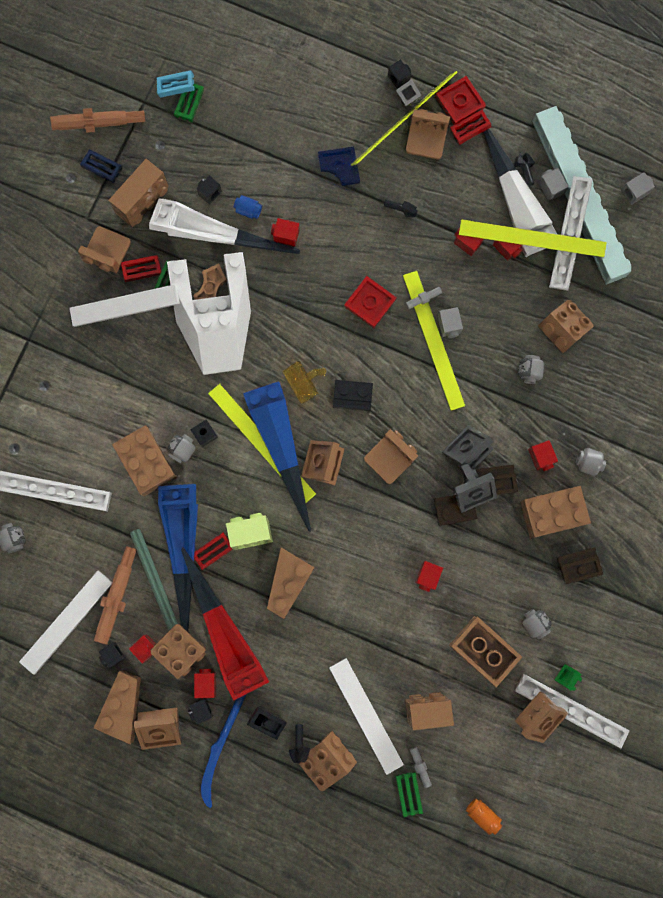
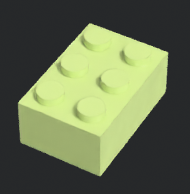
[226,513,273,550]

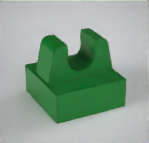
[555,664,582,691]

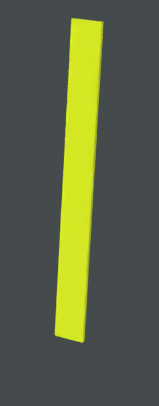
[351,71,458,166]
[459,220,607,257]
[403,271,465,411]
[208,384,316,503]

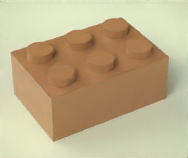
[109,159,169,228]
[112,425,177,496]
[520,486,591,539]
[448,616,522,687]
[405,692,454,730]

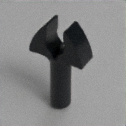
[514,152,535,186]
[384,199,418,218]
[289,724,310,764]

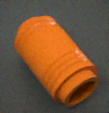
[465,798,502,835]

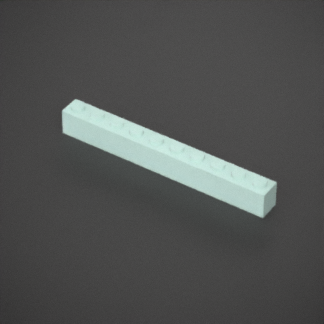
[532,106,631,285]

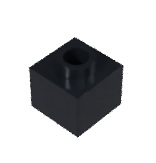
[388,59,411,89]
[197,175,222,205]
[190,420,218,448]
[99,642,126,668]
[188,698,213,724]

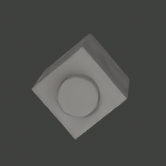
[396,79,422,108]
[538,168,569,202]
[621,172,655,205]
[438,307,463,338]

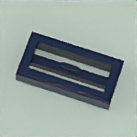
[80,149,122,183]

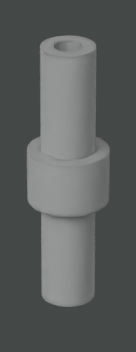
[405,287,442,309]
[410,747,432,788]

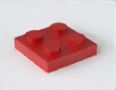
[435,76,486,125]
[344,276,397,328]

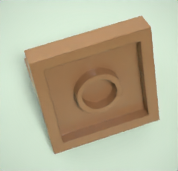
[301,440,344,486]
[515,691,569,743]
[134,708,181,750]

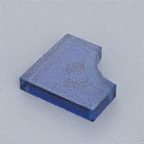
[318,146,360,186]

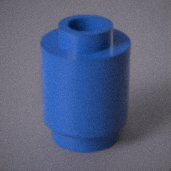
[233,195,262,219]

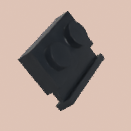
[333,380,373,411]

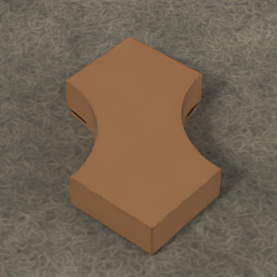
[193,263,227,300]

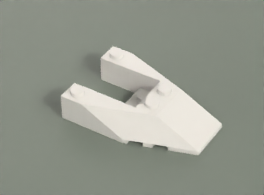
[167,252,251,375]

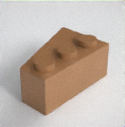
[267,548,315,619]
[94,670,141,744]

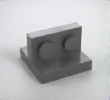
[442,425,493,472]
[454,464,497,513]

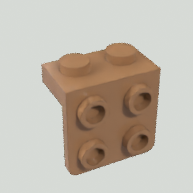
[406,109,450,160]
[78,226,131,274]
[538,300,593,353]
[364,429,418,484]
[151,624,206,679]
[299,731,357,791]

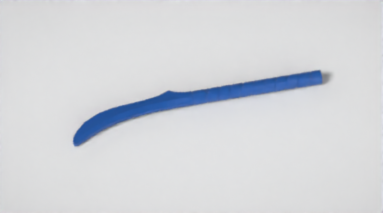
[201,694,247,808]

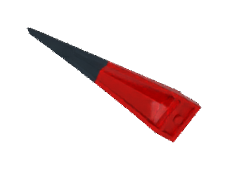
[181,547,269,701]

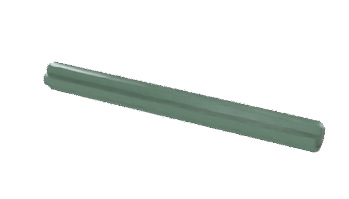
[130,529,178,631]

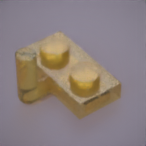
[282,361,326,404]

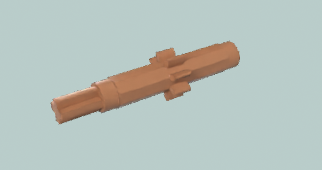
[50,108,145,133]
[94,546,137,645]

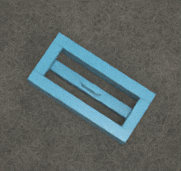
[157,70,194,98]

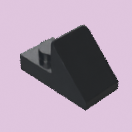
[247,706,287,740]

